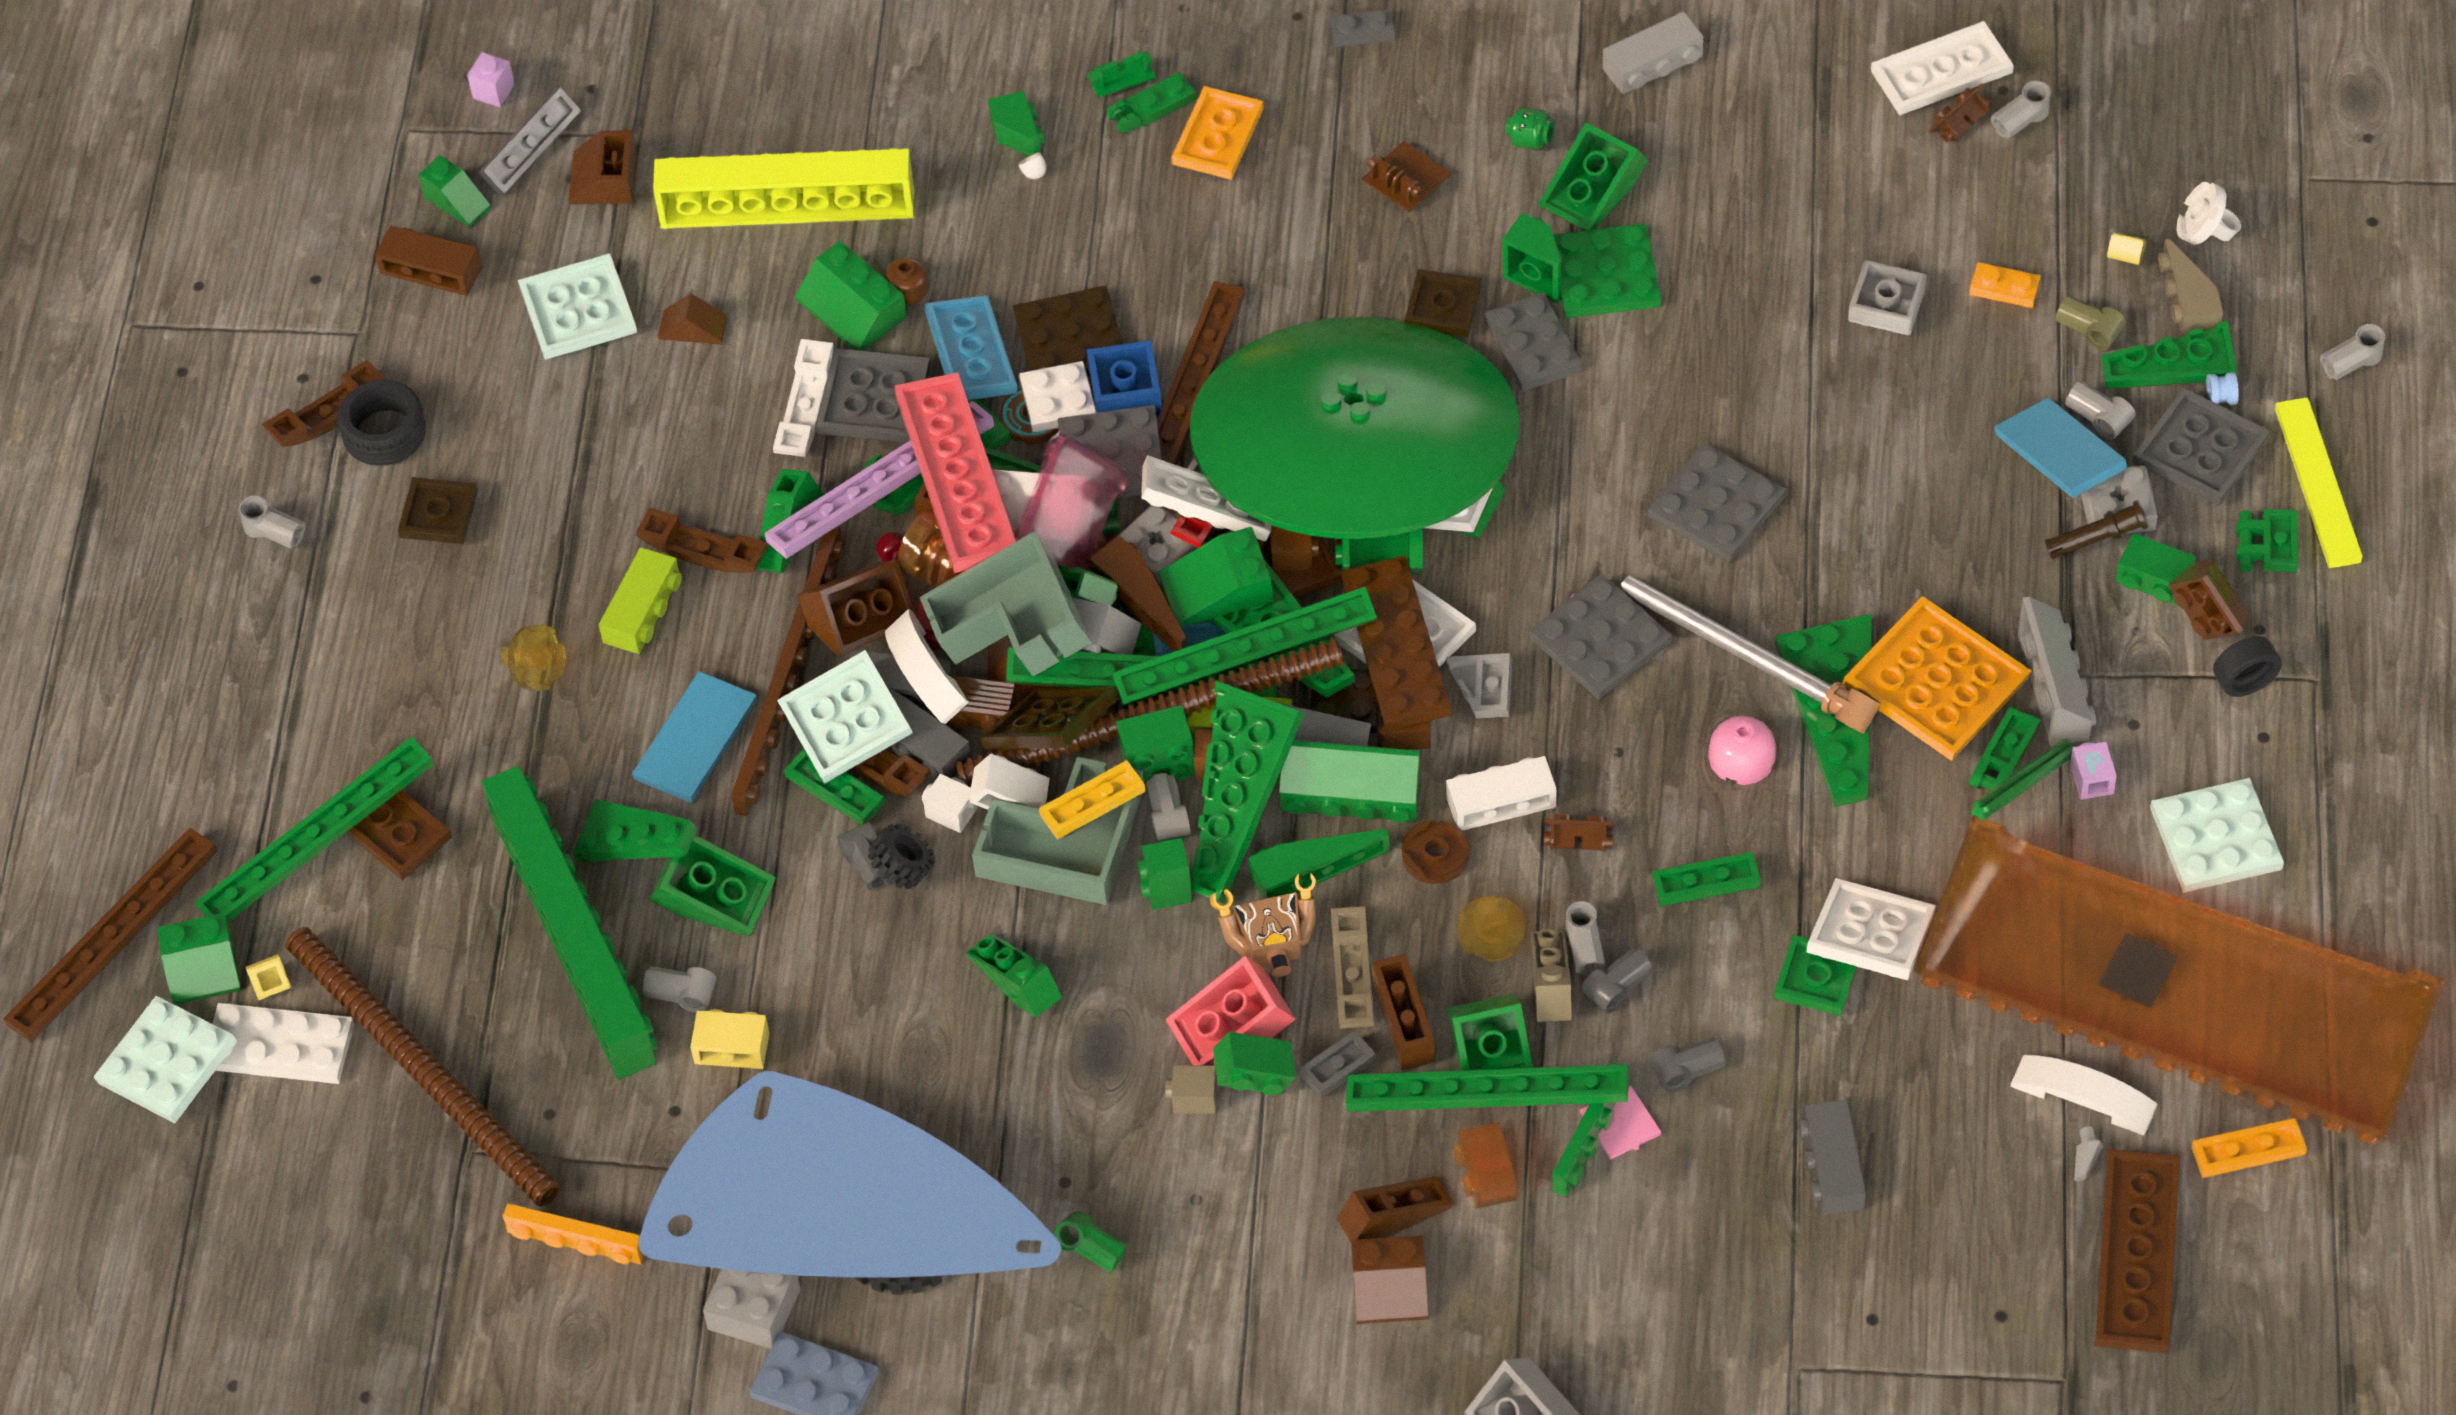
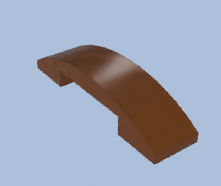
[262,360,387,447]
[635,508,768,573]
[851,749,930,796]

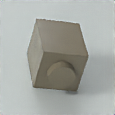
[1165,1065,1217,1114]

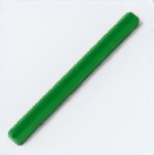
[1971,739,2076,820]

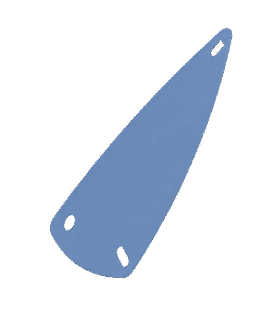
[639,1071,1061,1277]

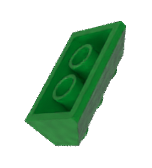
[795,241,907,351]

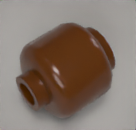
[885,257,928,305]

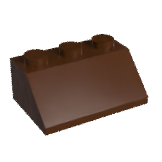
[798,560,916,655]

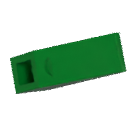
[756,468,824,574]
[966,933,1062,1018]

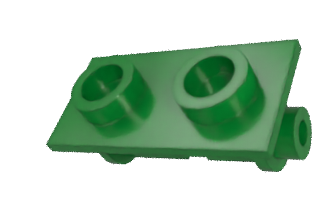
[1087,51,1156,98]

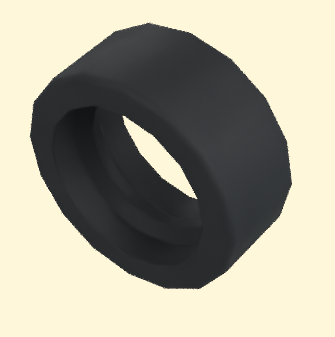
[2213,636,2282,697]

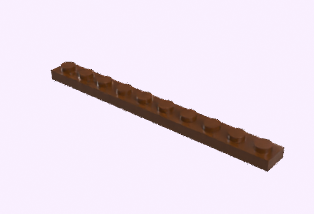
[731,526,846,816]

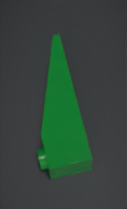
[1248,828,1390,899]

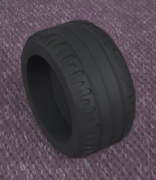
[337,379,426,466]

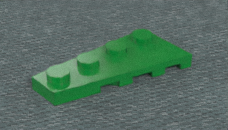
[2101,320,2237,389]
[572,799,697,862]

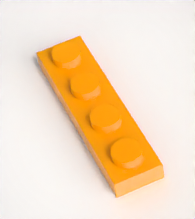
[503,1204,645,1265]

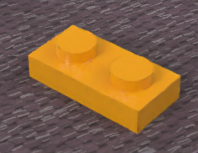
[1969,262,2041,308]

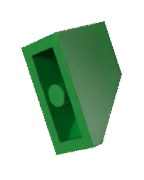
[418,155,491,228]

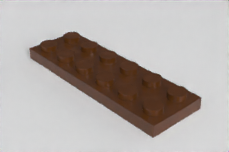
[1340,556,1452,732]
[2095,1149,2180,1354]

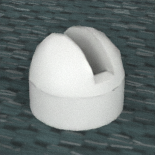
[1018,153,1046,179]

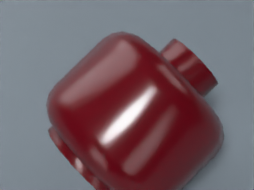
[875,532,912,564]

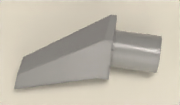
[2074,1127,2103,1183]

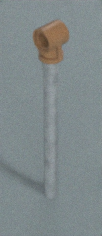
[1620,575,1881,734]

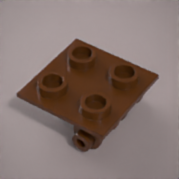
[1362,141,1451,213]

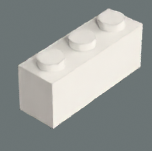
[1446,756,1556,831]

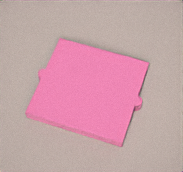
[1580,1085,1661,1160]

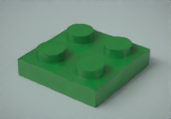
[1774,934,1857,1016]

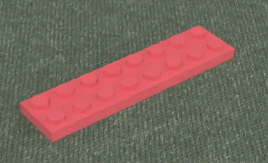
[895,372,1016,573]

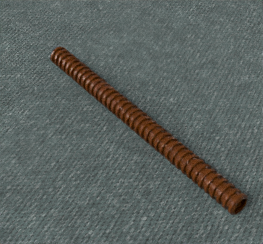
[956,637,1344,788]
[286,927,560,1207]

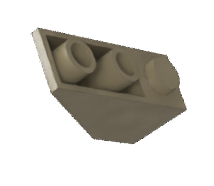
[2158,239,2223,336]
[1530,928,1572,1022]

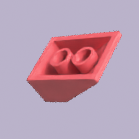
[1165,956,1296,1066]

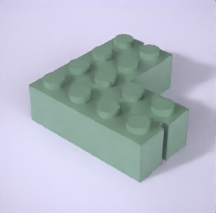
[920,531,1092,676]
[972,757,1145,905]

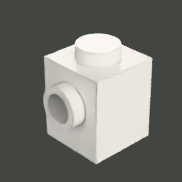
[922,774,978,833]

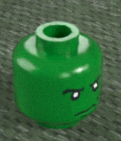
[1505,107,1554,151]

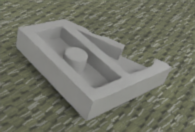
[1446,653,1512,719]

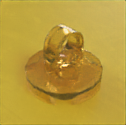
[500,624,566,691]
[1457,896,1526,962]

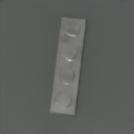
[478,87,581,196]

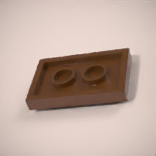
[346,790,452,881]

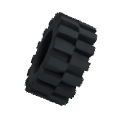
[868,824,935,889]

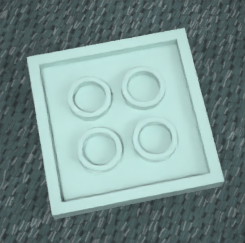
[518,253,637,360]
[777,650,913,784]
[2150,778,2284,893]
[94,996,237,1123]

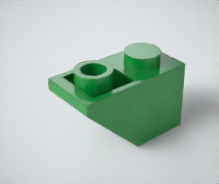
[987,91,1045,156]

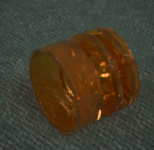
[898,509,964,588]

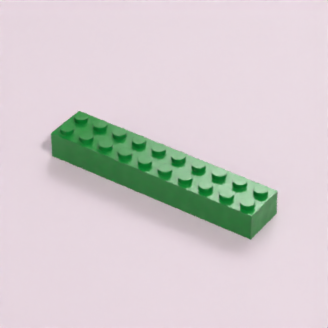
[481,765,658,1080]

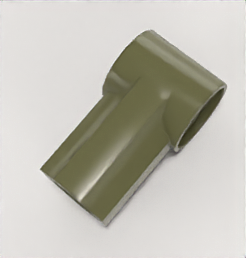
[2055,295,2126,350]

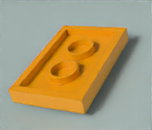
[1172,86,1264,180]

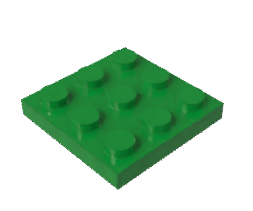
[1553,223,1661,318]

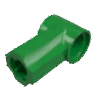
[1053,1211,1127,1273]

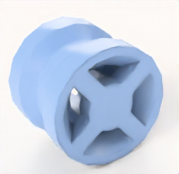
[2206,372,2239,405]

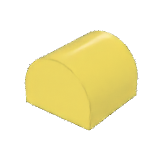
[2107,233,2146,265]
[246,954,291,1000]

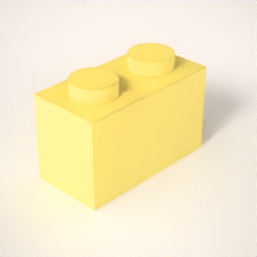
[691,1009,770,1069]

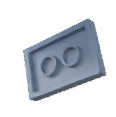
[749,1331,879,1415]

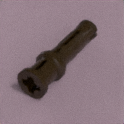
[2045,500,2149,559]

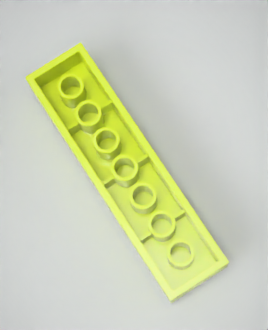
[653,148,914,228]

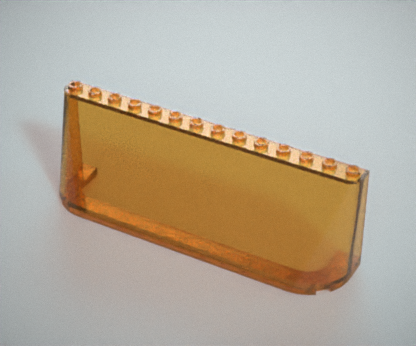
[1915,816,2445,1146]

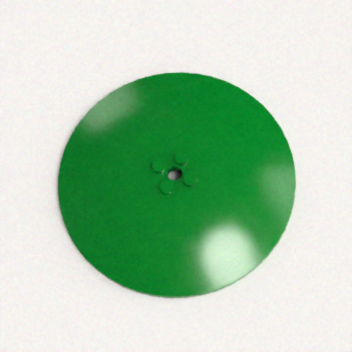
[1190,317,1519,539]

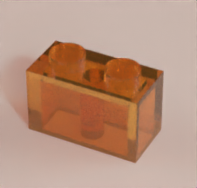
[1453,1122,1517,1209]

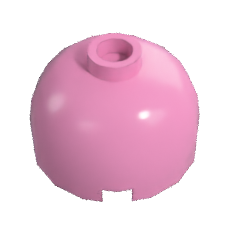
[1708,715,1777,785]

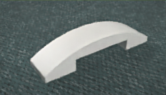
[773,339,833,457]
[885,609,969,724]
[2011,1055,2157,1136]

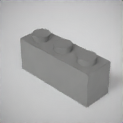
[1603,11,1704,94]

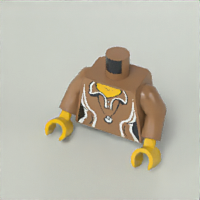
[1210,874,1316,977]

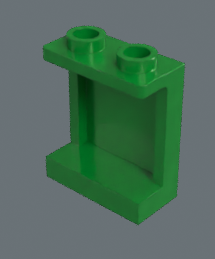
[1335,528,1423,575]

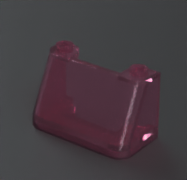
[1014,432,1129,571]

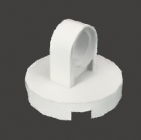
[2177,182,2241,245]

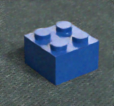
[1087,340,1162,416]

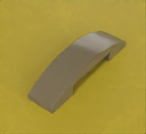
[1331,906,1374,1029]

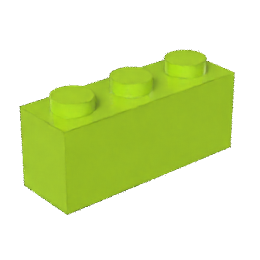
[599,547,682,654]

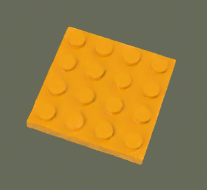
[1842,596,2032,761]

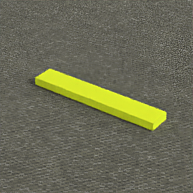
[2275,397,2363,568]

